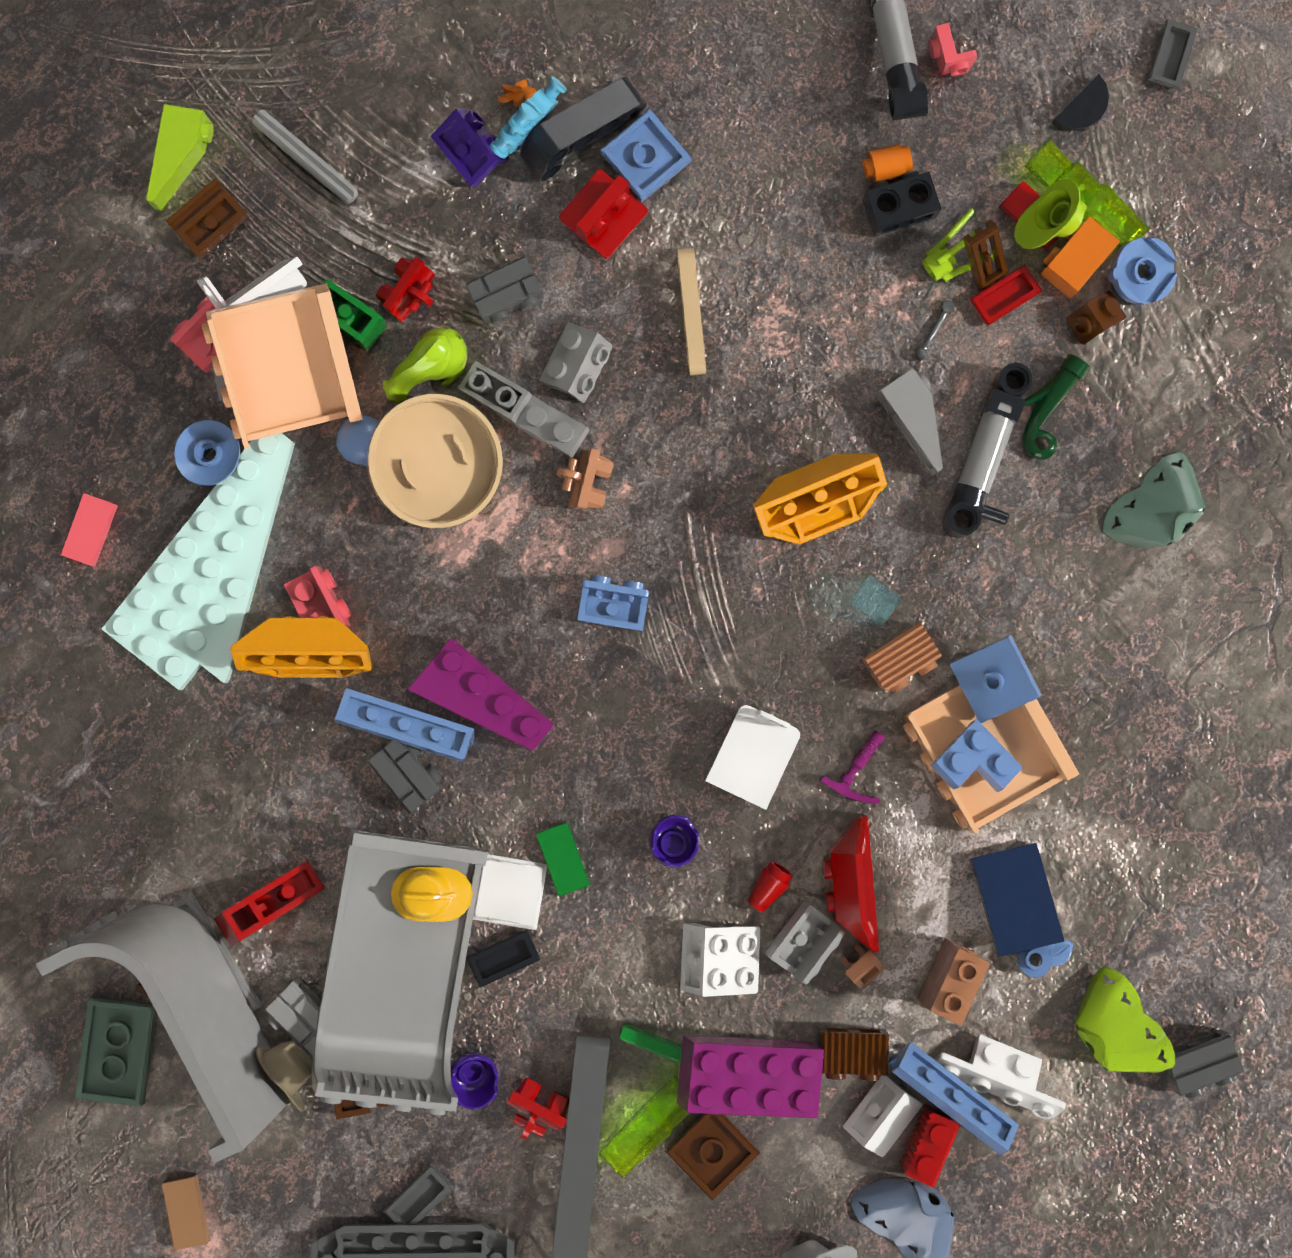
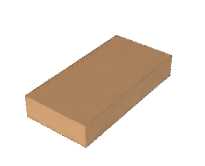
[162,1174,210,1251]

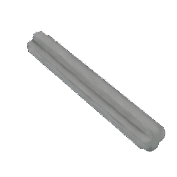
[252,109,359,205]

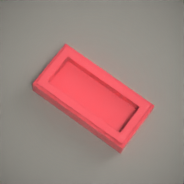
[61,493,118,567]

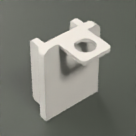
[197,257,307,310]
[705,705,800,810]

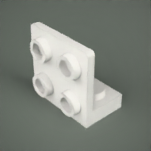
[680,923,760,997]

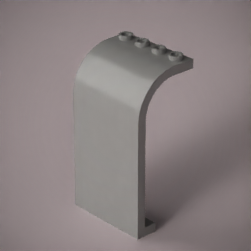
[312,829,488,1115]
[36,904,291,1163]

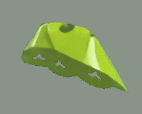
[1075,966,1175,1073]

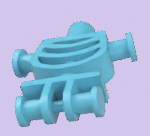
[490,76,567,158]

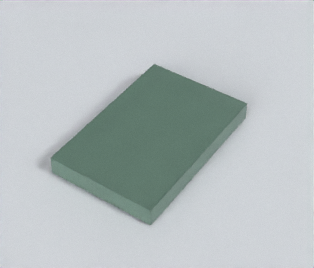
[75,996,157,1106]

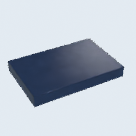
[970,843,1064,957]

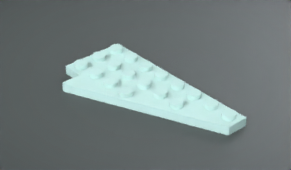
[102,433,295,690]

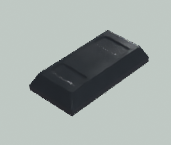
[466,929,541,988]

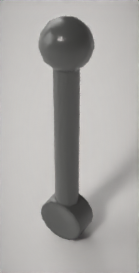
[914,300,955,361]

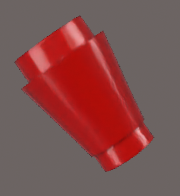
[747,861,793,912]

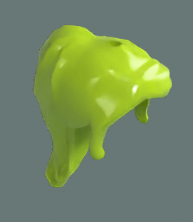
[382,327,467,404]

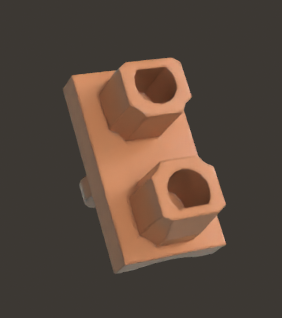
[556,448,614,510]

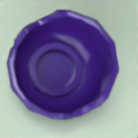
[649,815,699,867]
[451,1052,499,1110]

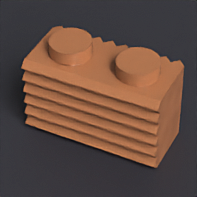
[861,622,942,694]

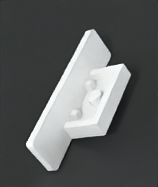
[934,1034,1066,1119]

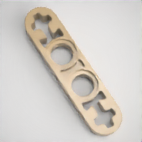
[677,247,706,376]

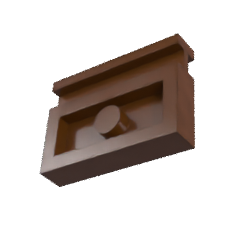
[166,178,249,259]

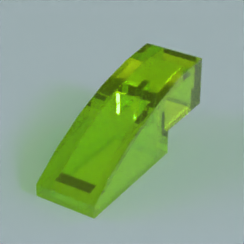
[599,1075,690,1179]

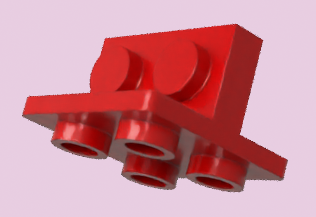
[559,169,648,259]

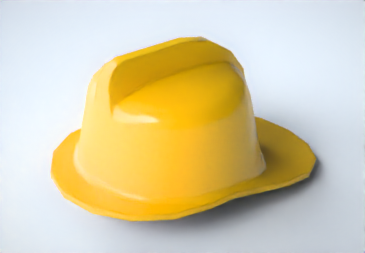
[391,867,473,922]

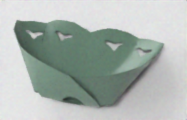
[1103,452,1206,548]

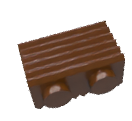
[818,1027,889,1081]

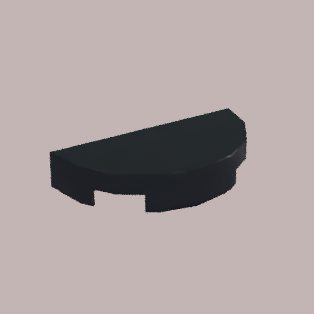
[1052,74,1109,131]

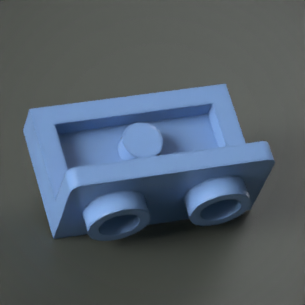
[577,575,649,632]

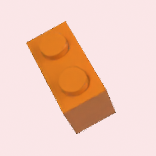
[1041,217,1121,299]

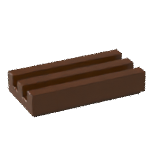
[963,220,1008,290]

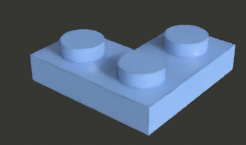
[930,719,1023,792]

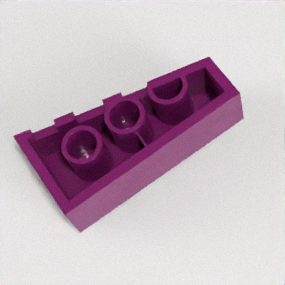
[408,638,556,751]

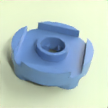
[1107,237,1177,305]

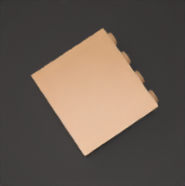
[201,283,363,449]
[903,684,1079,834]

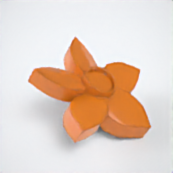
[498,79,537,107]

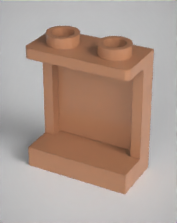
[917,938,990,1025]

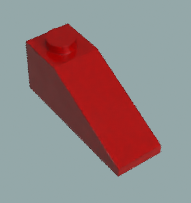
[214,860,325,947]

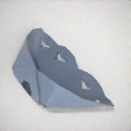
[851,1178,954,1258]

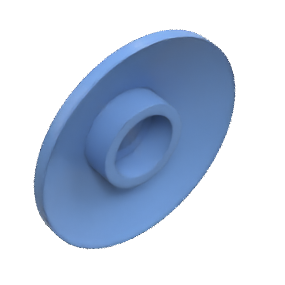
[174,420,240,486]

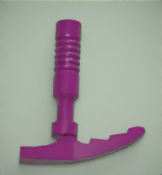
[819,730,885,803]

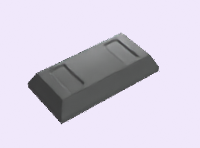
[1147,19,1198,90]
[383,1163,455,1235]

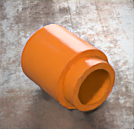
[862,144,913,184]

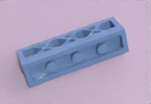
[335,688,475,763]
[888,1042,1019,1155]

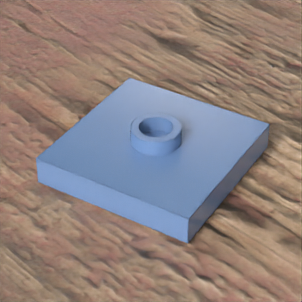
[600,109,692,203]
[950,635,1042,723]

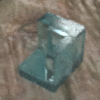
[851,575,902,627]

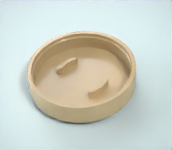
[367,394,503,528]

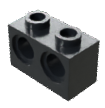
[862,171,942,237]

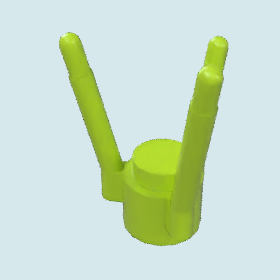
[922,209,994,283]

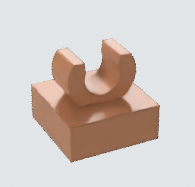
[841,945,886,991]

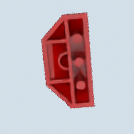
[822,814,880,952]

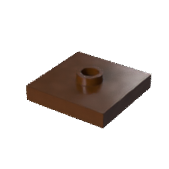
[665,1114,760,1200]

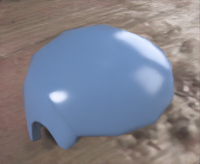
[336,415,380,467]

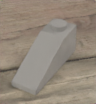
[876,368,943,476]

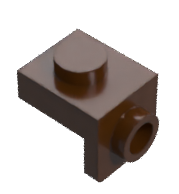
[1066,290,1127,345]

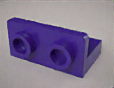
[430,109,510,187]

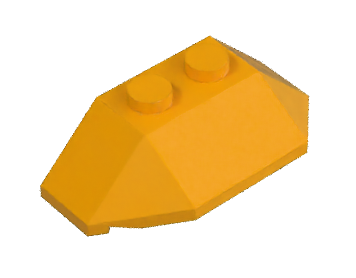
[753,454,887,545]
[230,616,372,678]

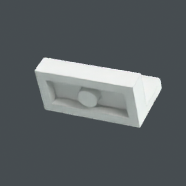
[843,1075,923,1157]

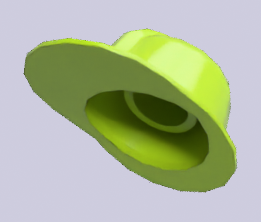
[1014,179,1087,249]

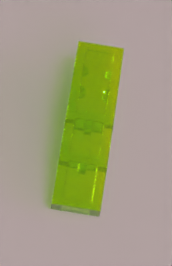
[1024,140,1150,248]

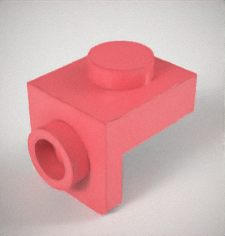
[928,23,977,76]

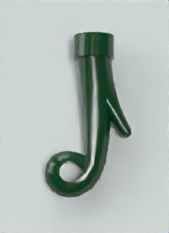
[1023,354,1090,460]

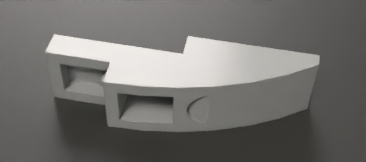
[458,361,590,458]

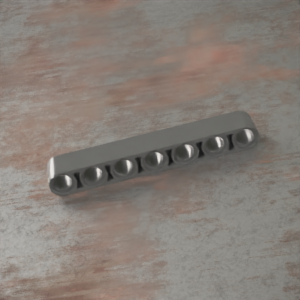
[552,1035,610,1258]

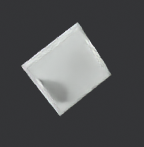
[473,854,547,930]

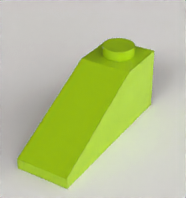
[146,104,214,211]

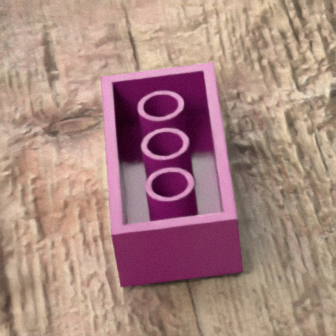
[676,1035,824,1118]

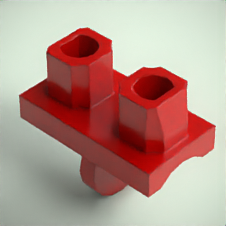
[376,257,436,323]
[506,1078,569,1140]

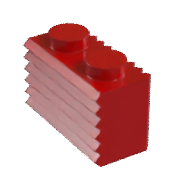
[899,1104,960,1187]

